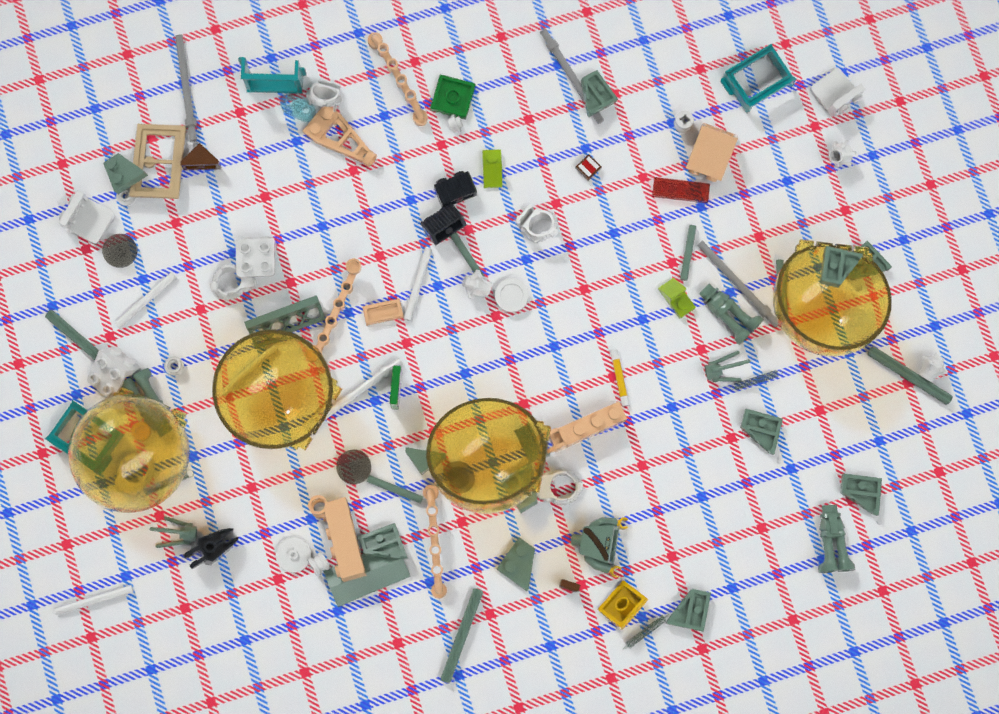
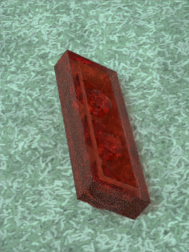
[652,177,710,203]

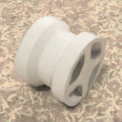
[674,111,694,133]
[307,552,331,577]

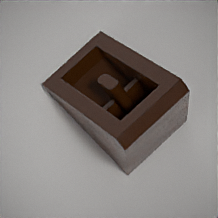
[180,143,221,170]

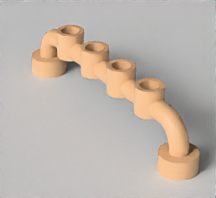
[368,32,428,126]
[306,258,362,362]
[423,485,447,598]

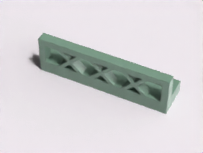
[244,295,326,347]

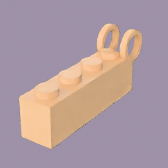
[540,401,627,454]
[308,495,367,582]

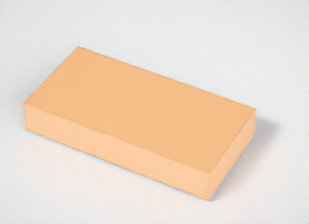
[362,298,404,326]

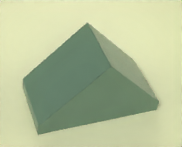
[405,447,445,475]

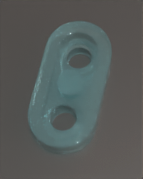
[280,94,316,122]

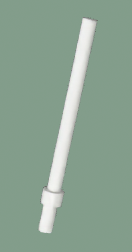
[305,358,403,431]

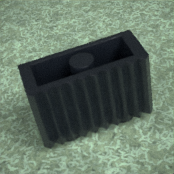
[434,171,477,207]
[420,203,467,246]

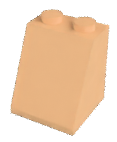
[686,122,738,182]

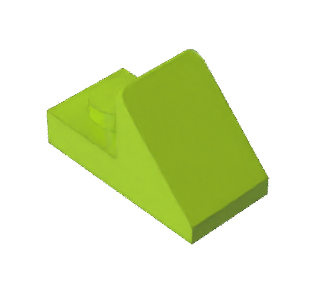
[482,149,502,188]
[658,278,696,319]

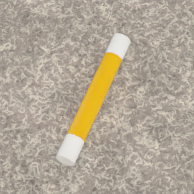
[610,349,629,407]

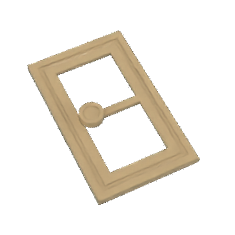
[129,124,186,199]

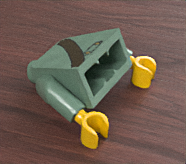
[571,517,628,578]

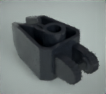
[183,528,239,569]

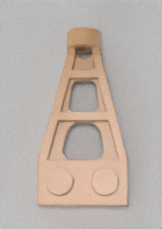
[302,106,377,167]

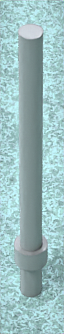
[540,28,604,124]
[175,34,197,142]
[697,240,781,328]

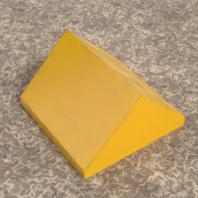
[597,580,648,630]

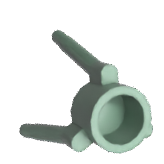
[704,351,751,383]
[149,516,197,548]

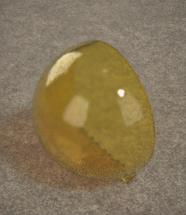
[773,239,892,357]
[212,330,342,451]
[68,387,190,513]
[426,398,551,514]

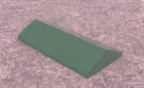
[324,554,411,607]

